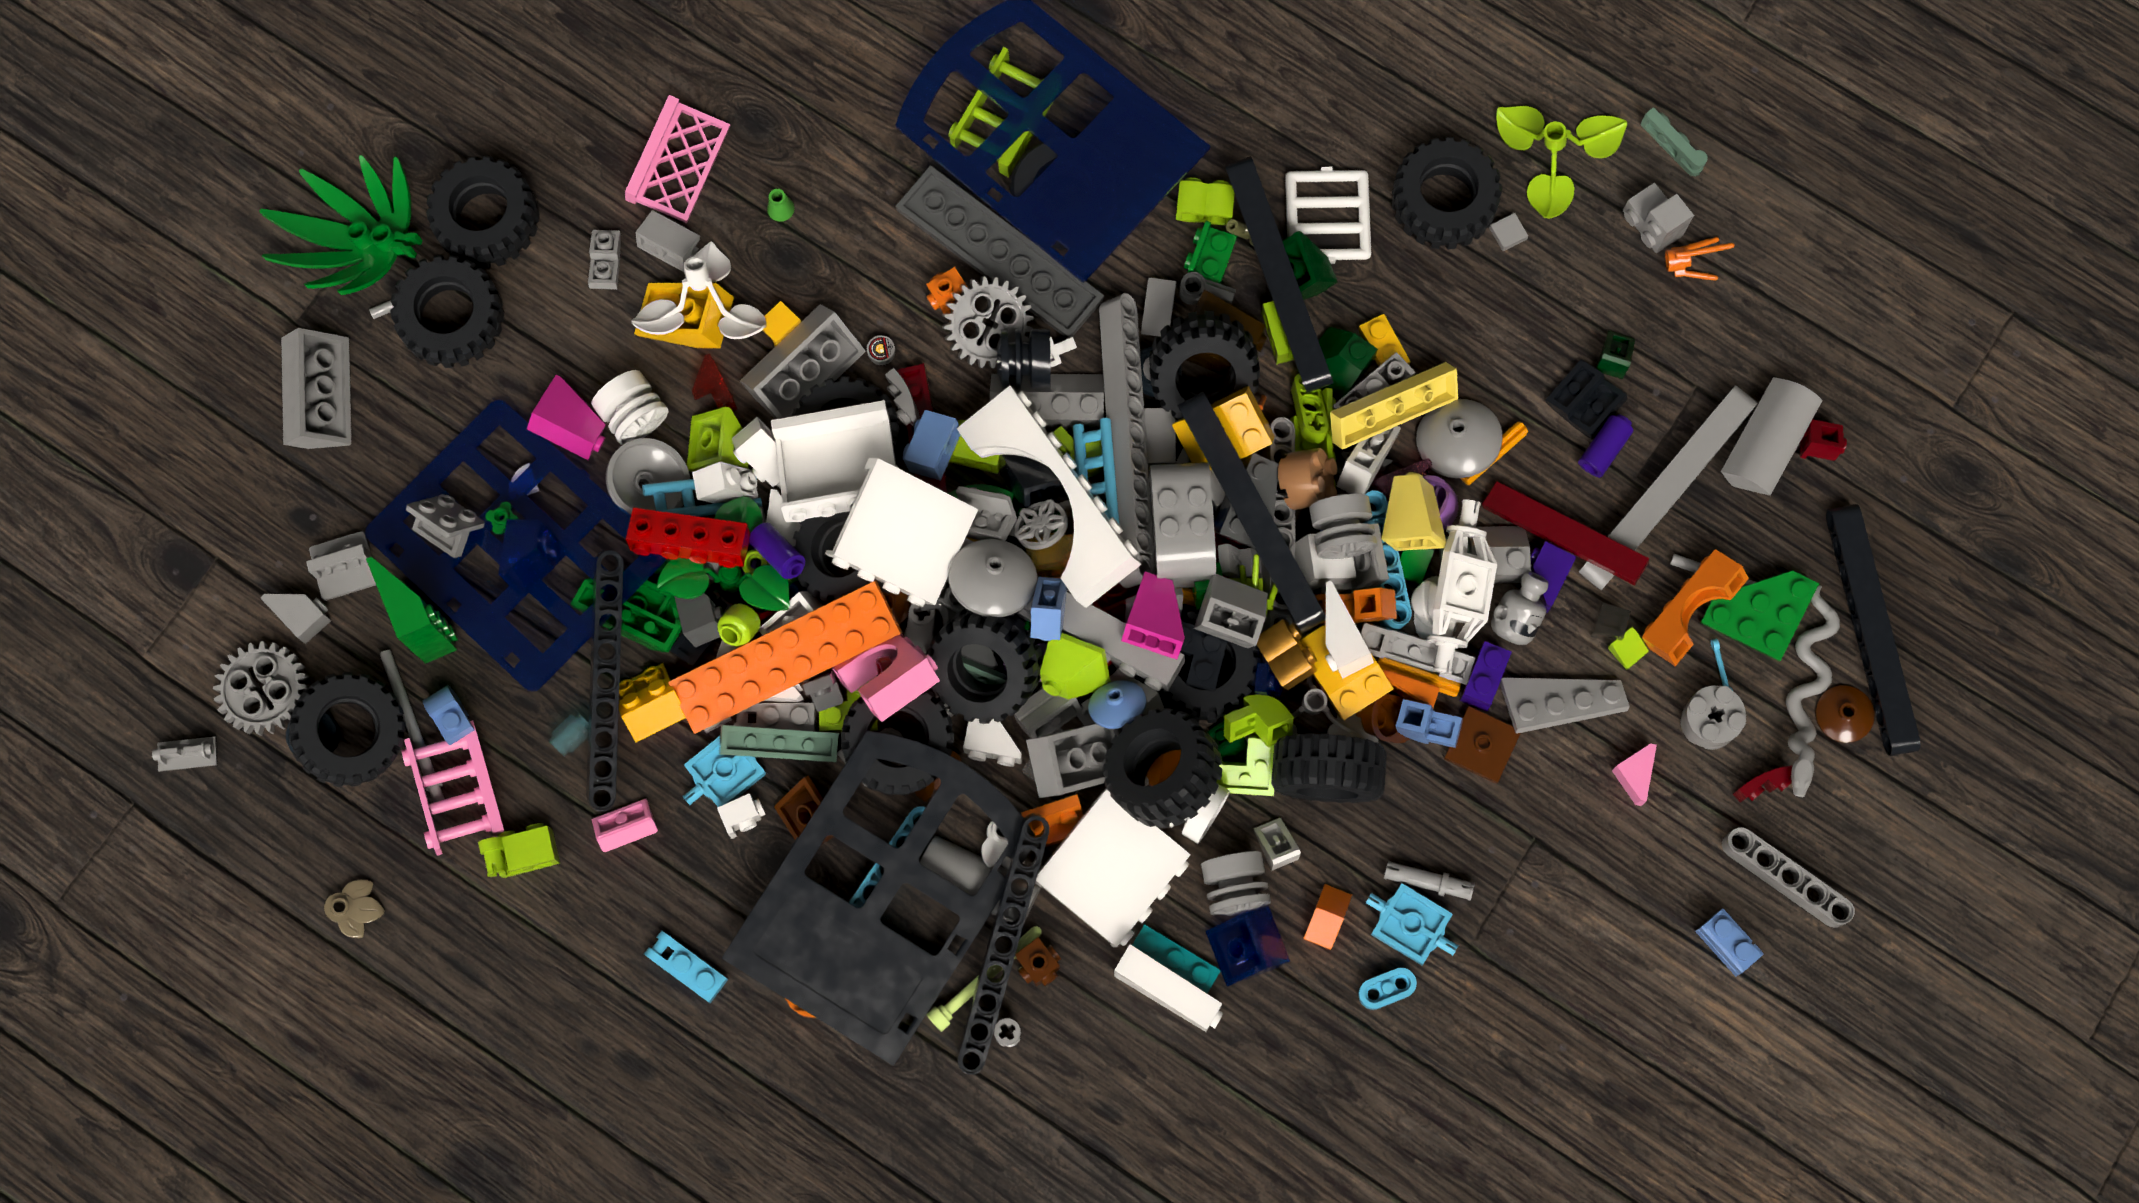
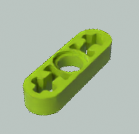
[1291,373,1329,443]

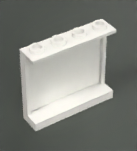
[771,400,896,522]
[825,458,978,607]
[1035,788,1191,947]

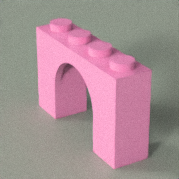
[832,633,940,722]

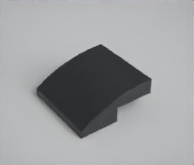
[1545,359,1627,440]

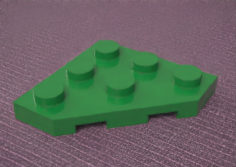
[1700,571,1819,662]

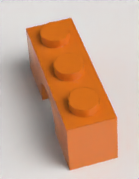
[1315,588,1397,627]

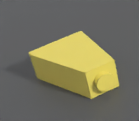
[1381,472,1446,551]

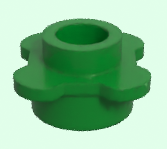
[486,502,519,535]

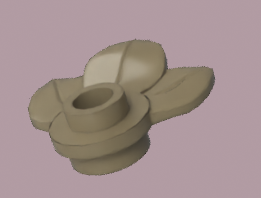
[324,880,385,938]

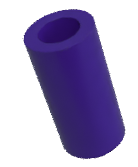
[1578,414,1634,478]
[749,523,805,579]

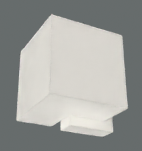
[1295,534,1356,593]

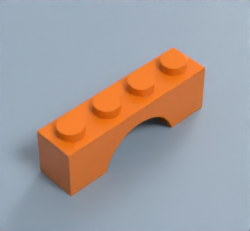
[1642,549,1749,666]

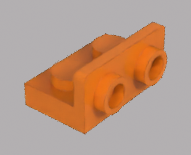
[1021,794,1083,847]

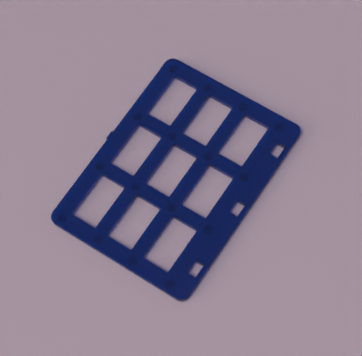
[365,400,666,691]

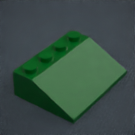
[366,557,458,664]

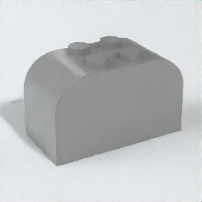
[1149,462,1216,588]

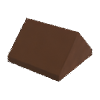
[774,776,834,845]

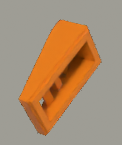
[1383,669,1440,708]

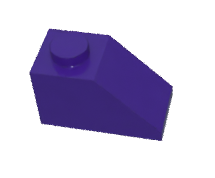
[1530,541,1577,613]

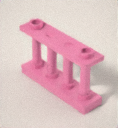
[401,720,505,856]

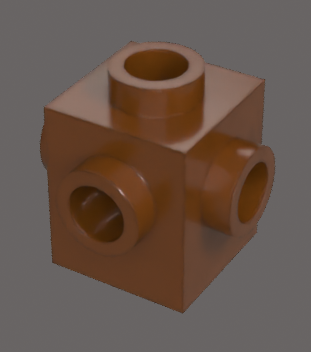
[1015,937,1061,987]

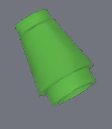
[767,189,795,222]

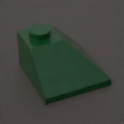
[1282,231,1338,300]
[1296,327,1378,401]

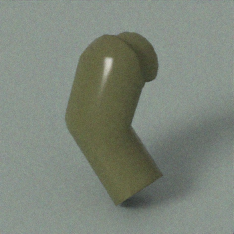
[1226,219,1254,246]

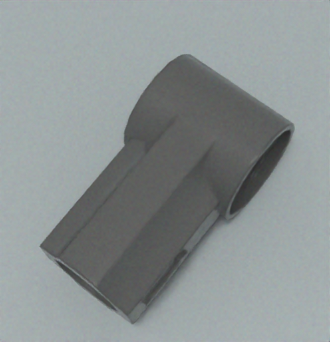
[1179,272,1236,305]

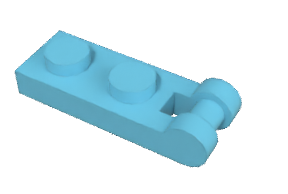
[644,930,728,1003]

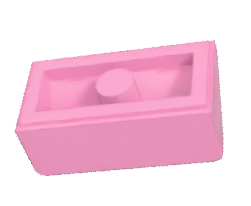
[591,798,658,852]

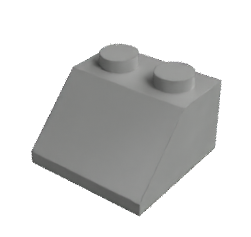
[1469,526,1531,583]

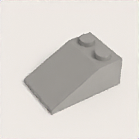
[1026,723,1119,798]

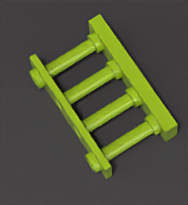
[948,47,1062,178]

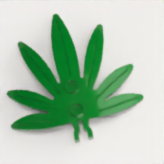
[259,155,423,295]

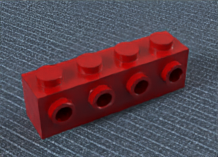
[626,507,750,568]

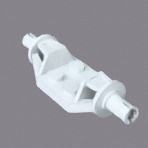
[1427,500,1497,674]

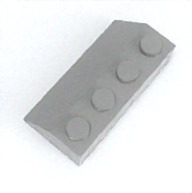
[740,304,866,419]
[281,328,351,449]
[990,374,1104,430]

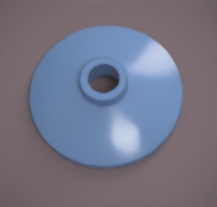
[1088,680,1147,729]

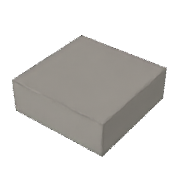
[1489,213,1528,251]

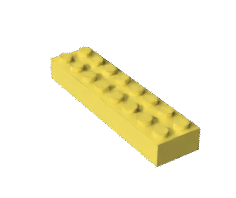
[1330,362,1458,449]

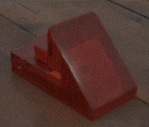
[692,353,738,412]

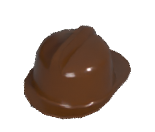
[1356,694,1410,743]

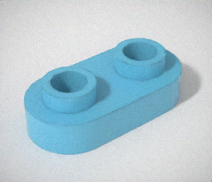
[1358,968,1417,1010]

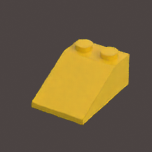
[634,283,734,348]
[1172,386,1275,470]
[1300,623,1393,720]

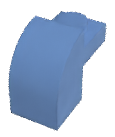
[422,685,475,745]
[1396,699,1463,748]

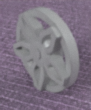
[1015,500,1068,550]

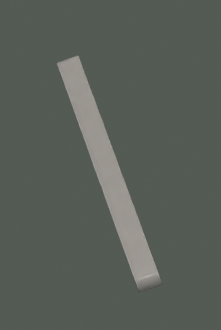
[1099,293,1155,588]

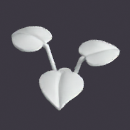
[631,241,767,339]

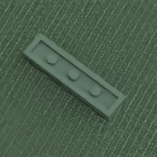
[719,725,839,762]

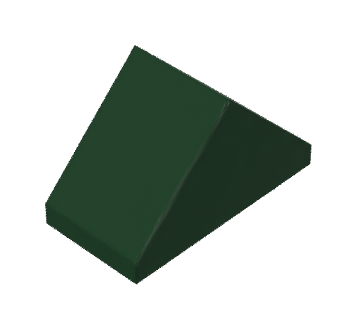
[1596,330,1635,379]

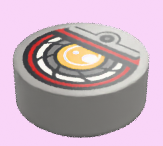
[867,335,895,365]

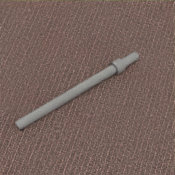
[380,650,445,803]

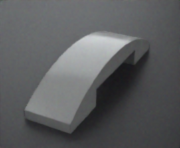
[1360,622,1476,685]

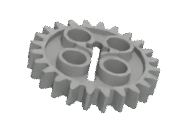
[942,276,1034,368]
[213,641,309,736]

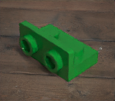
[1184,221,1237,284]

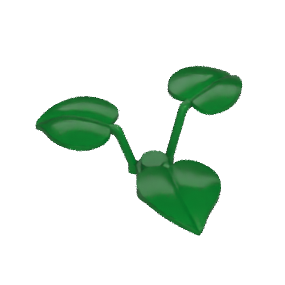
[657,496,790,611]

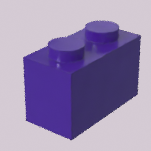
[1460,641,1512,712]

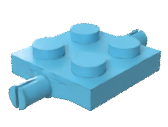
[683,736,766,807]
[1366,883,1459,966]

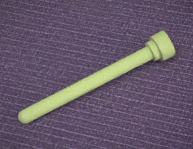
[926,926,1042,1032]

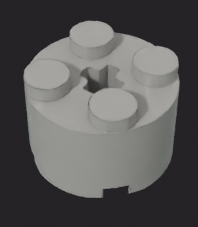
[1680,686,1746,750]

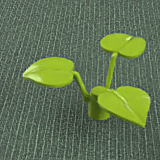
[1497,106,1627,219]

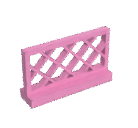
[625,95,730,223]

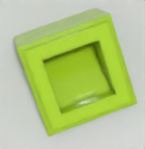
[1608,627,1649,670]

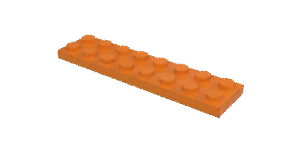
[668,580,902,734]

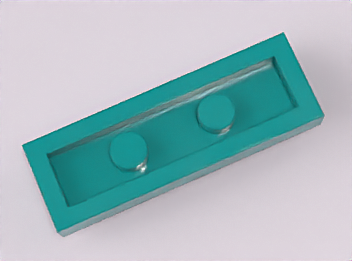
[1132,924,1221,994]

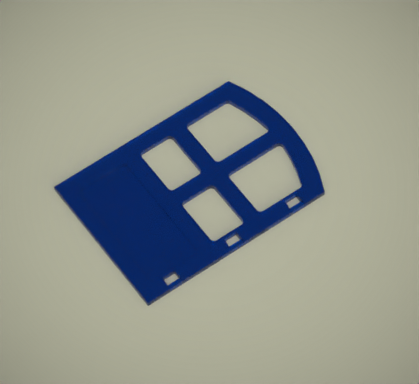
[896,0,1210,283]

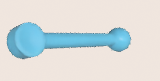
[1711,638,1733,691]

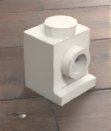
[717,794,766,839]

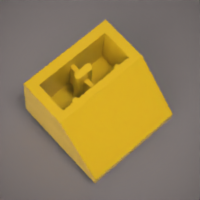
[619,663,686,743]

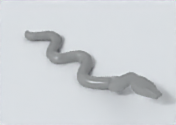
[1785,585,1840,797]

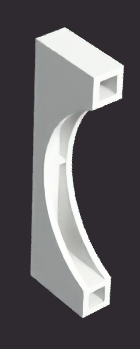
[956,386,1141,608]

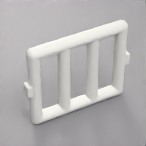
[1285,167,1371,264]

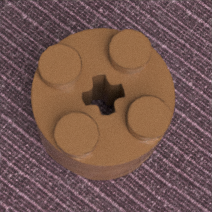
[1278,448,1337,510]

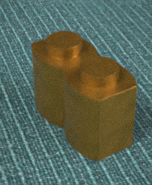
[1257,619,1317,690]

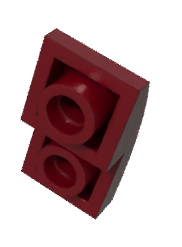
[1733,766,1792,803]

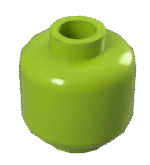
[717,603,761,647]

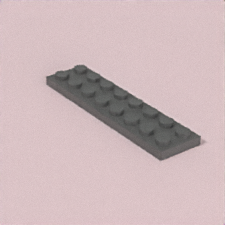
[895,165,1104,339]

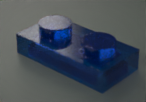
[1254,663,1283,699]

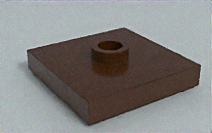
[1444,706,1521,784]

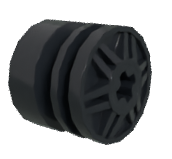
[997,329,1051,389]

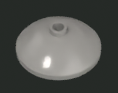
[1416,399,1502,478]
[606,438,690,517]
[949,539,1037,617]

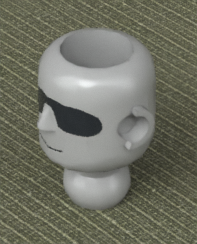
[1491,572,1548,645]

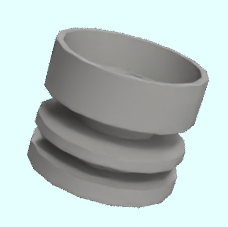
[1309,494,1378,559]
[1201,851,1271,916]

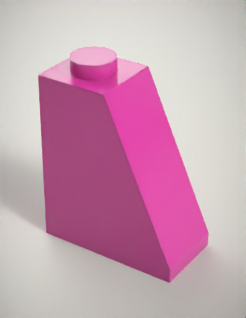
[527,375,606,460]
[1121,571,1185,660]

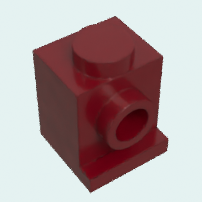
[1799,419,1847,461]

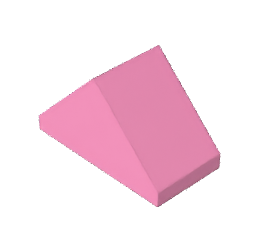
[1612,743,1657,806]

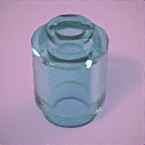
[548,714,589,757]

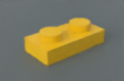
[1358,314,1411,366]

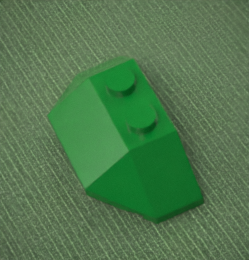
[570,570,682,653]

